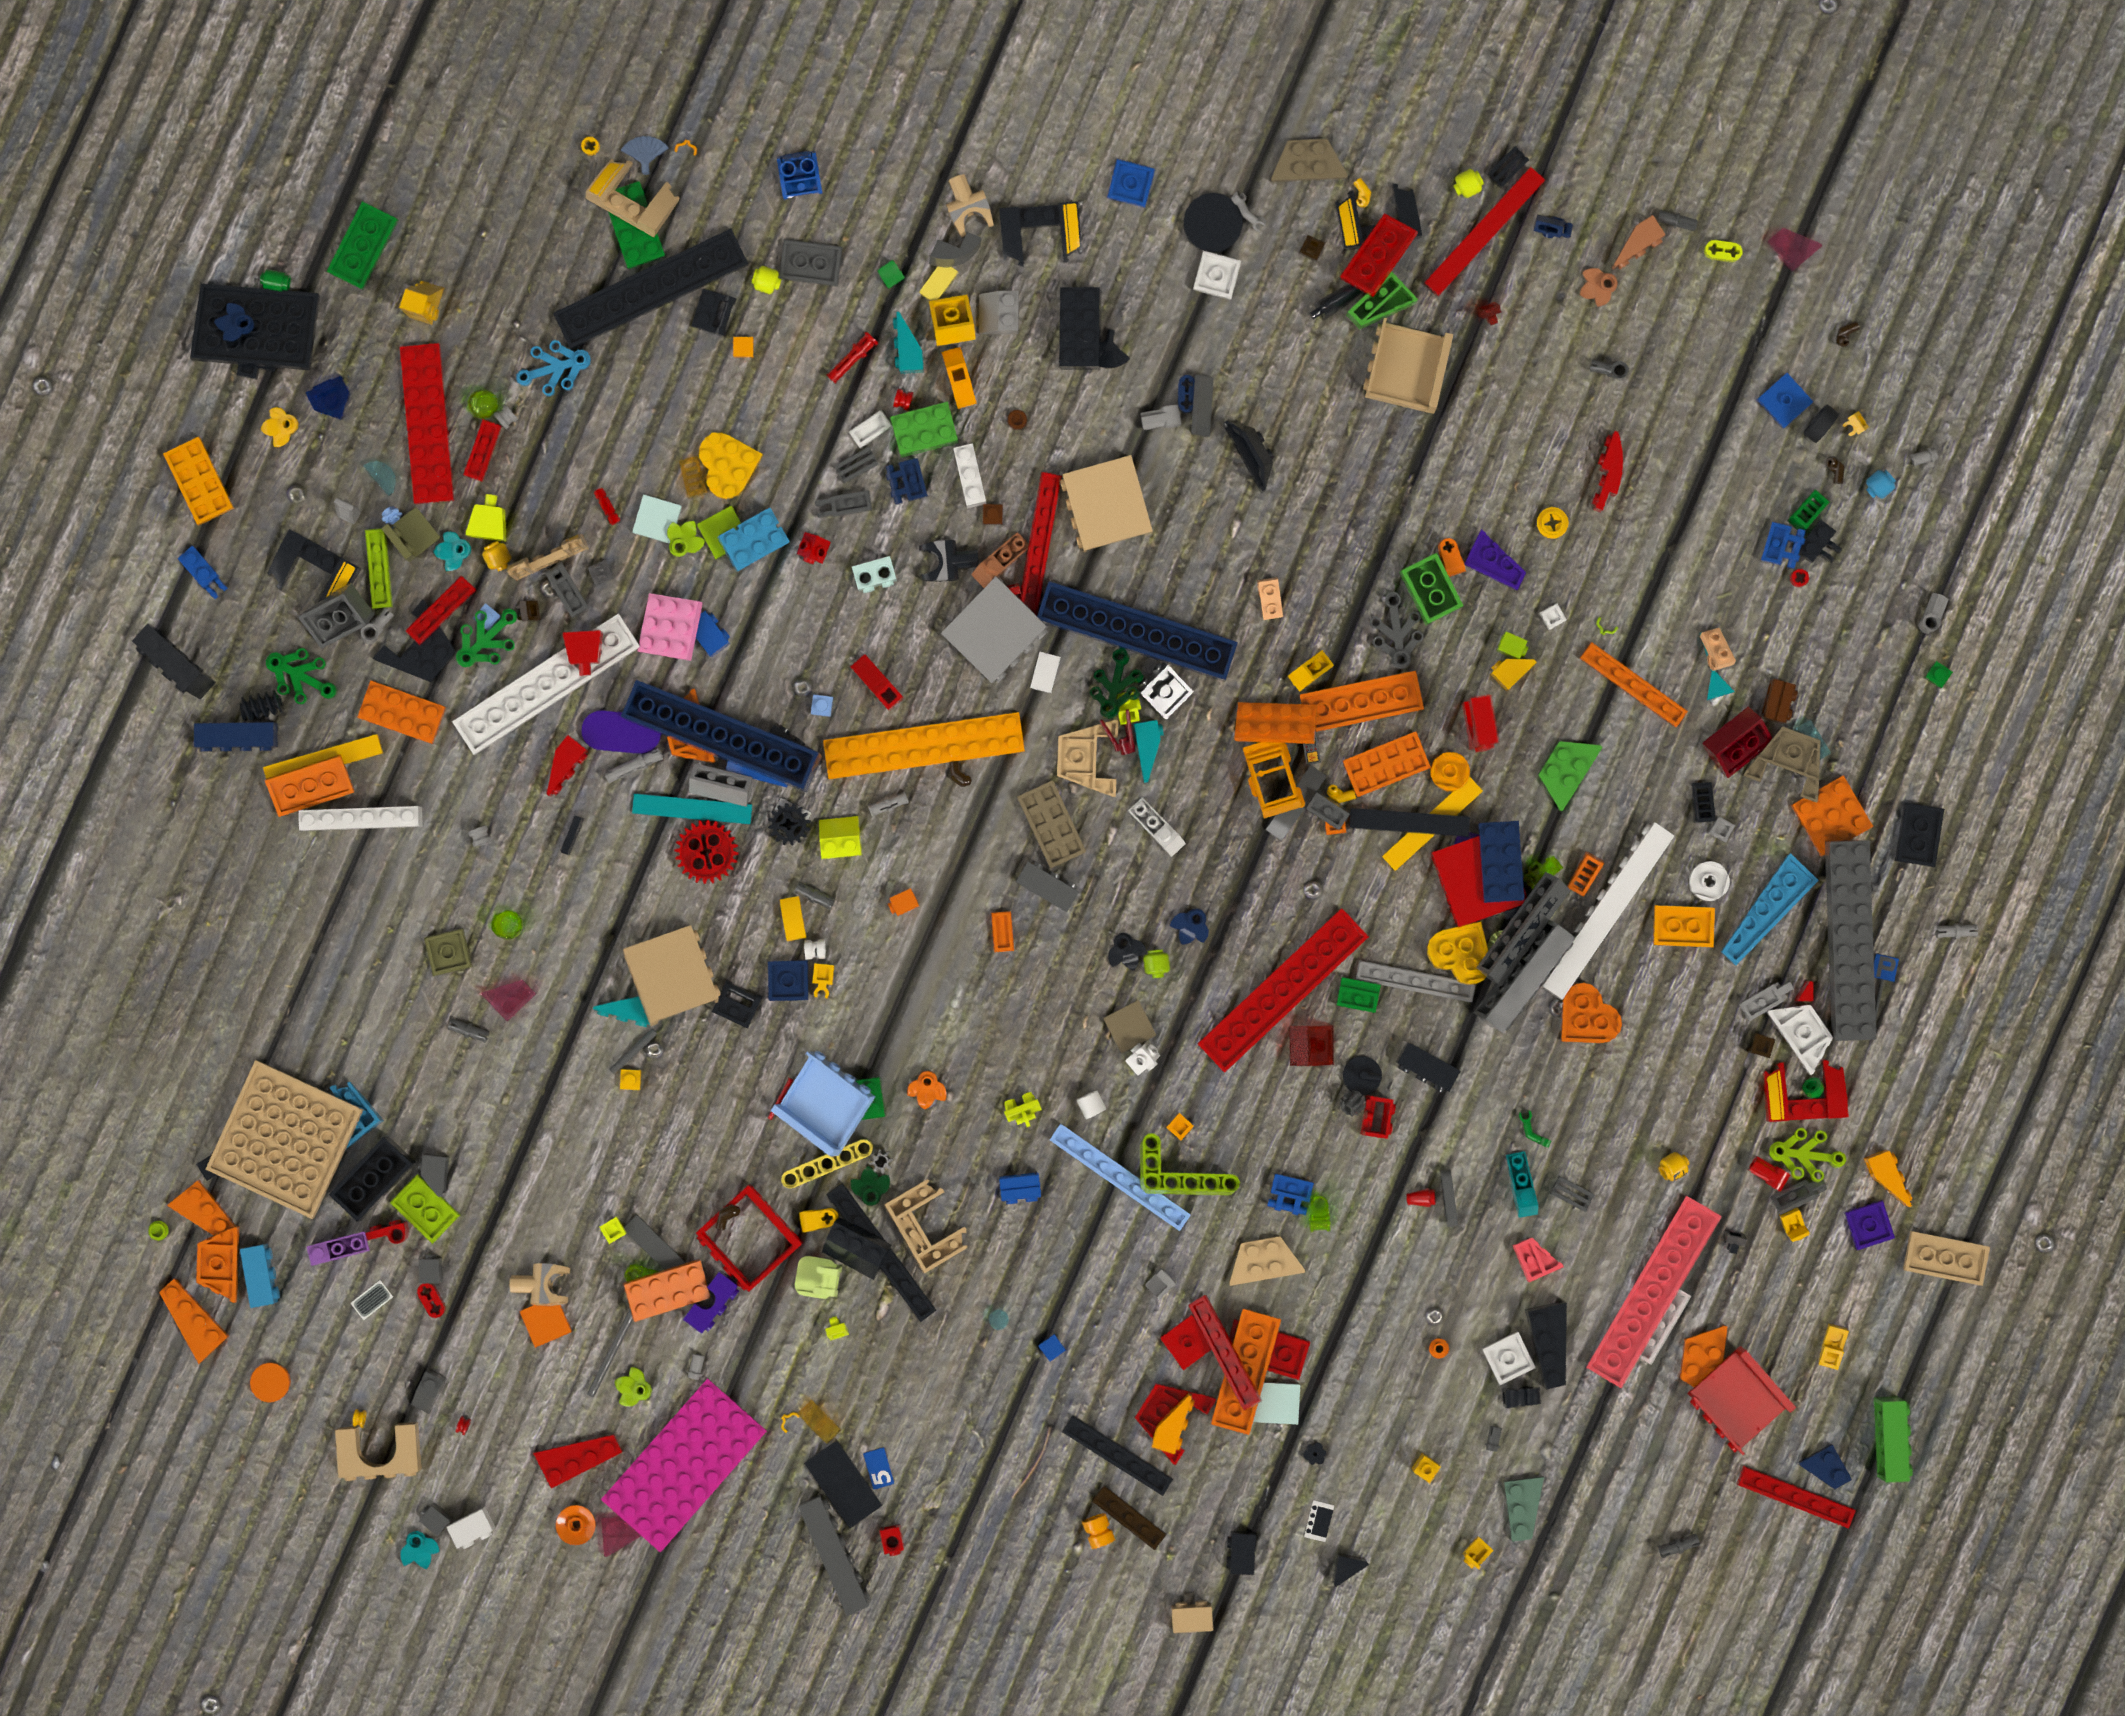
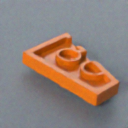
[167,1180,236,1236]

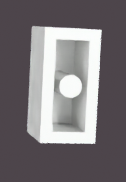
[446,1507,496,1549]

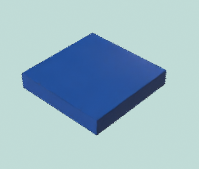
[1107,159,1155,208]

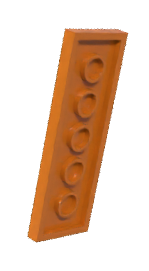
[1299,671,1424,732]
[1211,1308,1281,1435]

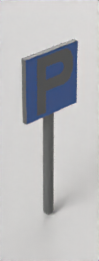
[1874,954,1899,1018]

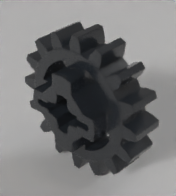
[768,803,811,846]

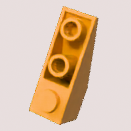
[1864,1149,1912,1207]
[1151,1393,1194,1454]

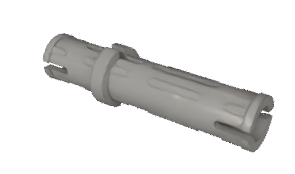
[604,748,664,784]

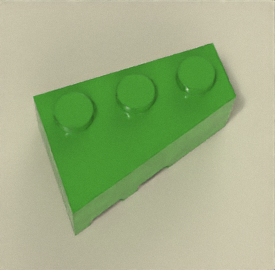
[1346,271,1418,330]

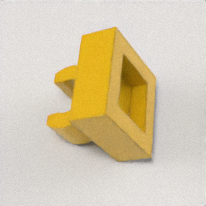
[1843,411,1870,436]

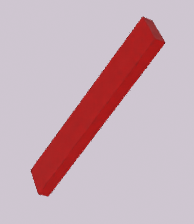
[1188,1295,1262,1411]
[1736,1466,1856,1529]

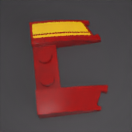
[1763,1060,1849,1122]

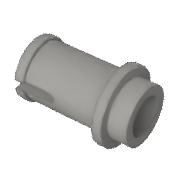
[1911,447,1938,467]
[687,1354,705,1380]

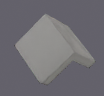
[1145,1268,1176,1300]

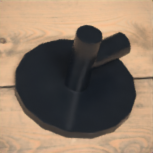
[1343,1056,1382,1095]

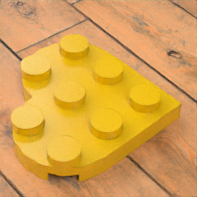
[699,432,763,500]
[1427,922,1488,985]

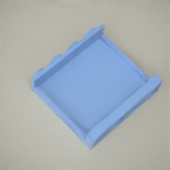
[771,1050,875,1156]

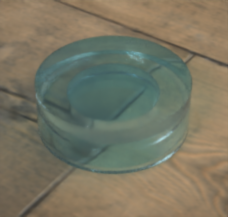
[989,1309,1009,1330]

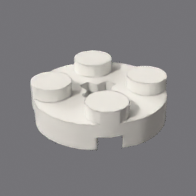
[1689,861,1730,901]

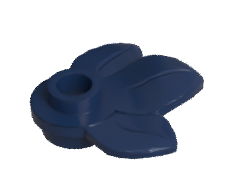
[214,303,254,341]
[1170,909,1209,945]

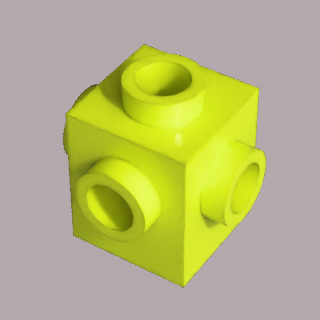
[1117,692,1141,725]

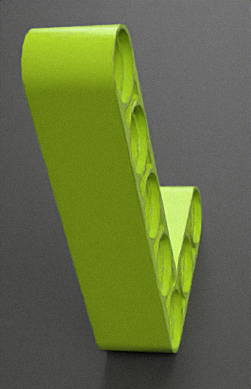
[1140,1133,1240,1196]

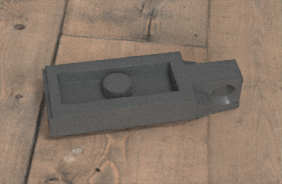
[1770,1180,1827,1215]

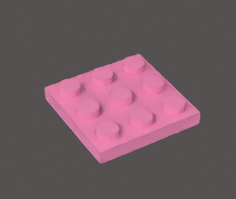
[637,593,703,661]

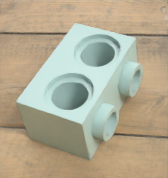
[852,556,897,593]

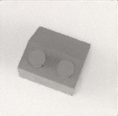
[979,291,1019,334]

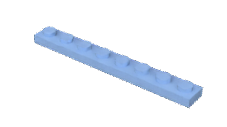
[1049,1124,1191,1231]

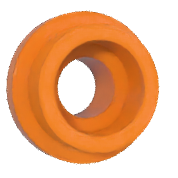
[1429,1338,1449,1359]

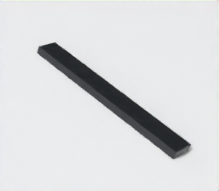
[826,1182,937,1322]

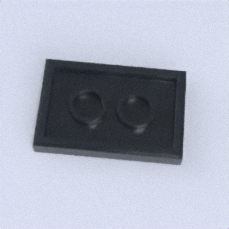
[1895,802,1945,868]

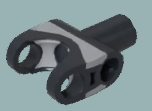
[919,540,979,582]

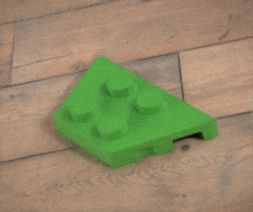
[1538,741,1603,812]

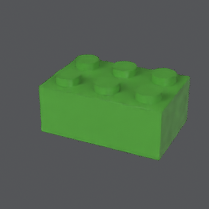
[890,402,958,458]
[1399,553,1463,625]

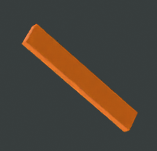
[1579,642,1688,728]

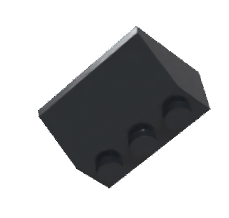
[822,1217,892,1280]

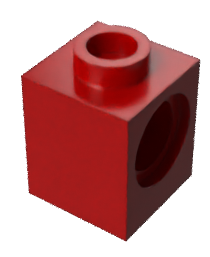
[880,1524,905,1556]

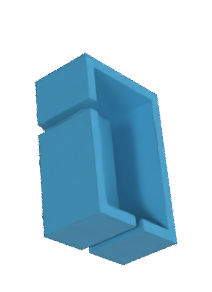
[717,508,790,572]

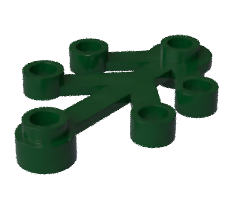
[1090,648,1144,719]

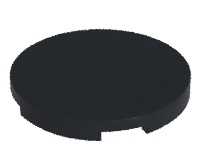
[1183,193,1243,253]

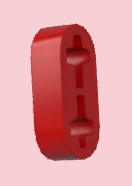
[417,1283,446,1318]

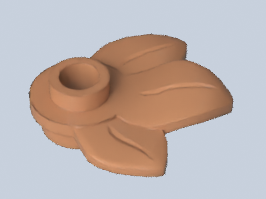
[1580,268,1618,307]

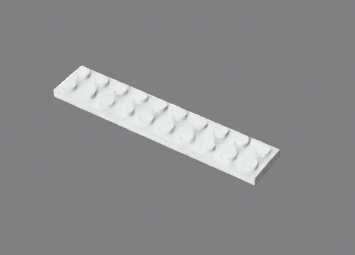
[452,614,640,755]

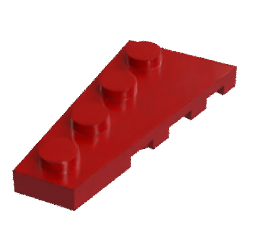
[533,1434,623,1489]

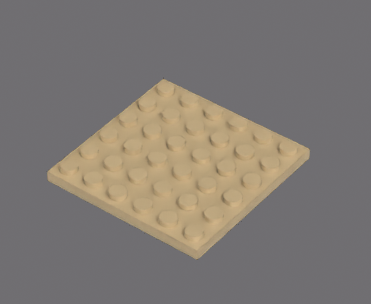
[206,1060,364,1219]

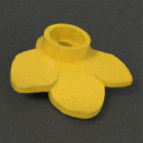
[261,407,299,447]

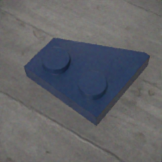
[1798,1444,1852,1489]

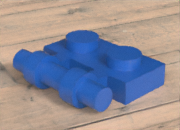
[1761,522,1805,569]
[1267,1173,1314,1216]

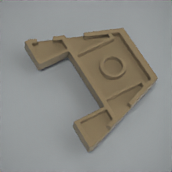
[1743,727,1821,803]

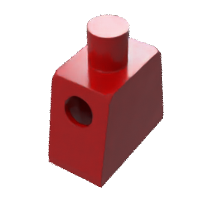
[563,630,603,676]

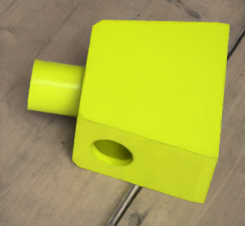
[466,494,506,542]

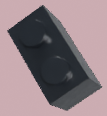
[1226,1531,1256,1575]

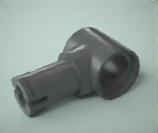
[1590,359,1630,381]

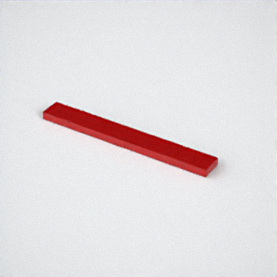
[1424,167,1545,297]
[1019,472,1062,616]

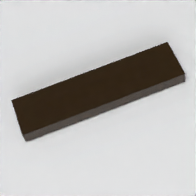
[1092,1485,1167,1550]

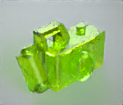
[1523,856,1563,889]

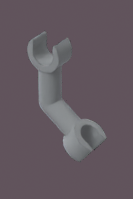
[1231,192,1266,232]

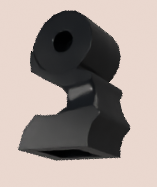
[1502,1386,1541,1408]

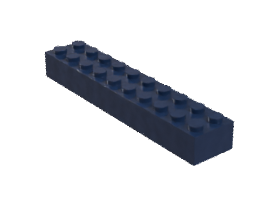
[1037,581,1238,682]
[621,680,822,793]

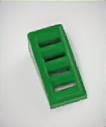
[1787,489,1830,530]

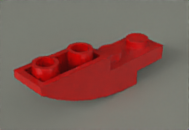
[1592,431,1623,513]

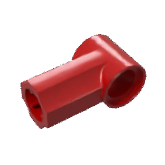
[1748,1156,1791,1192]

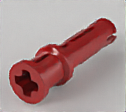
[827,331,879,384]

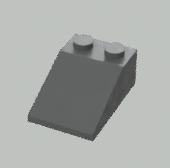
[298,583,374,649]

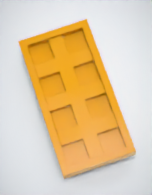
[163,436,234,525]

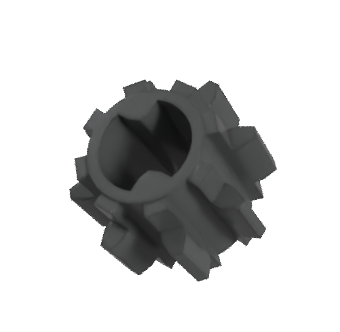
[1340,1090,1366,1116]

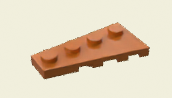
[159,1278,229,1364]

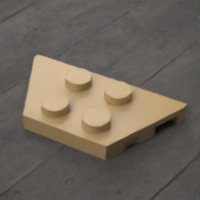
[1229,1236,1305,1286]

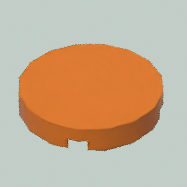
[250,1362,291,1403]

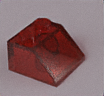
[1289,1025,1334,1066]

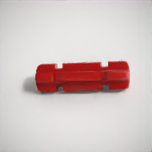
[594,488,620,525]

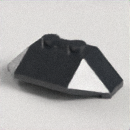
[1223,421,1274,494]

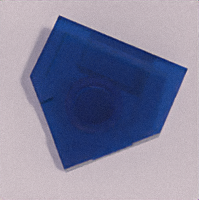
[306,376,351,420]

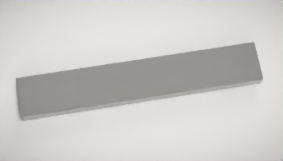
[1355,960,1476,1002]

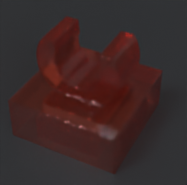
[1477,302,1502,325]

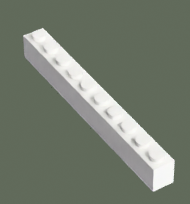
[1540,822,1674,1000]

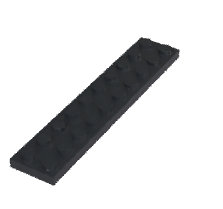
[553,228,749,350]

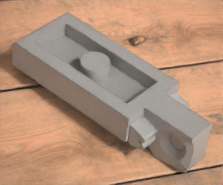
[1739,981,1794,1021]

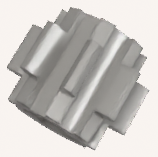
[869,1149,894,1174]

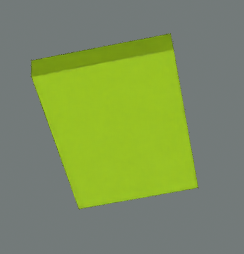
[390,1174,461,1244]

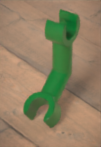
[1519,1110,1552,1148]

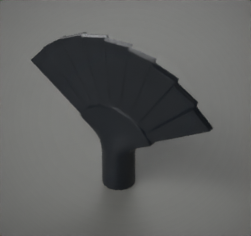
[1101,329,1131,368]

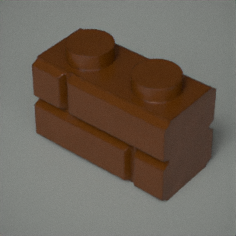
[1760,679,1798,724]

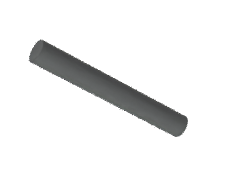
[609,1028,658,1075]

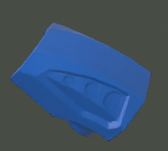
[777,151,823,199]

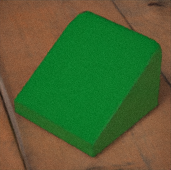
[877,260,905,289]

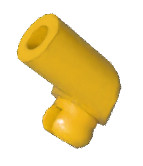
[1353,178,1371,208]
[1327,784,1356,803]

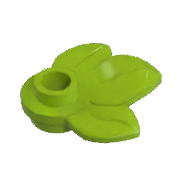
[667,521,705,557]
[615,1367,652,1407]

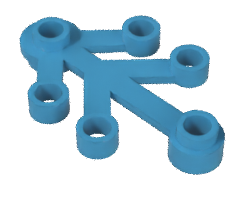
[516,340,591,397]

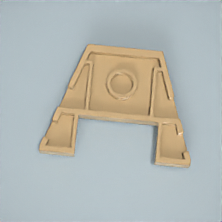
[1057,719,1118,797]

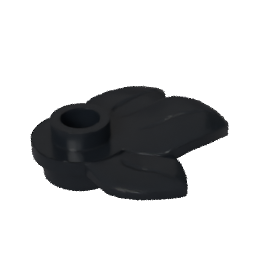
[1108,932,1146,971]

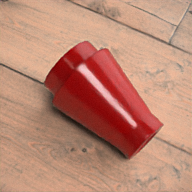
[1407,1188,1436,1207]

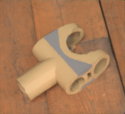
[946,174,994,238]
[509,1263,570,1306]

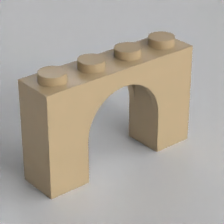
[335,1422,421,1481]

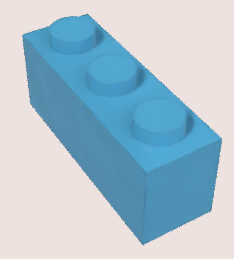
[240,1243,280,1308]

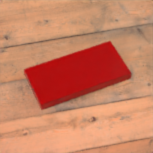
[1340,213,1418,297]
[1229,1319,1310,1380]

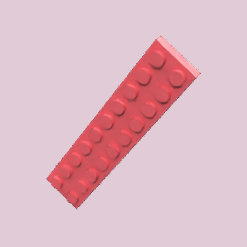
[1586,1196,1722,1388]

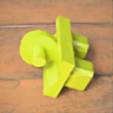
[1004,1092,1042,1127]

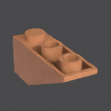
[1611,215,1666,270]
[971,532,1029,588]

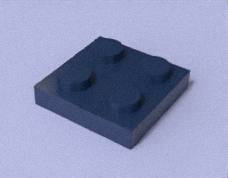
[768,960,809,1001]

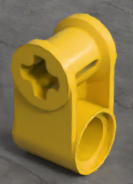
[799,1208,839,1232]

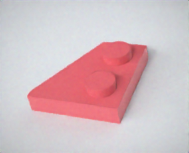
[1512,1238,1563,1282]

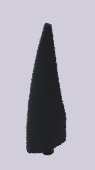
[1309,284,1363,320]

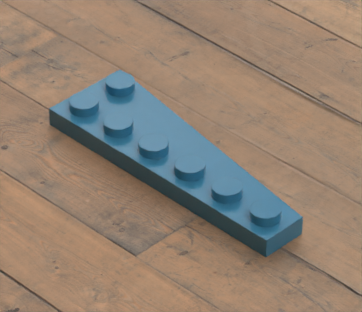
[1721,853,1819,966]

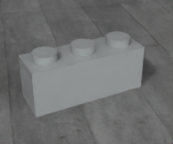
[689,763,753,807]

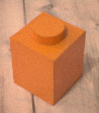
[888,888,920,916]

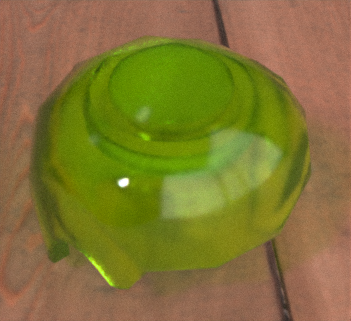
[467,389,498,419]
[491,910,524,940]

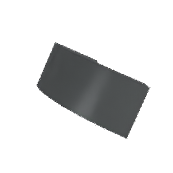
[929,232,982,267]

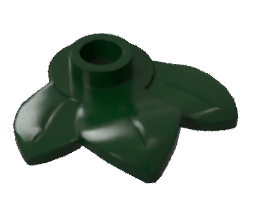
[851,1166,890,1206]

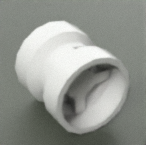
[804,939,826,960]

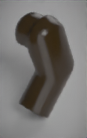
[949,761,972,787]

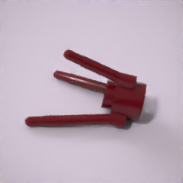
[1100,709,1136,755]

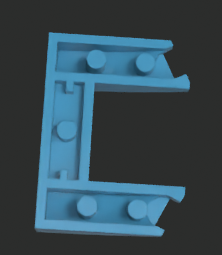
[329,1082,384,1149]

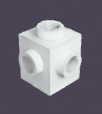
[1125,1041,1160,1075]

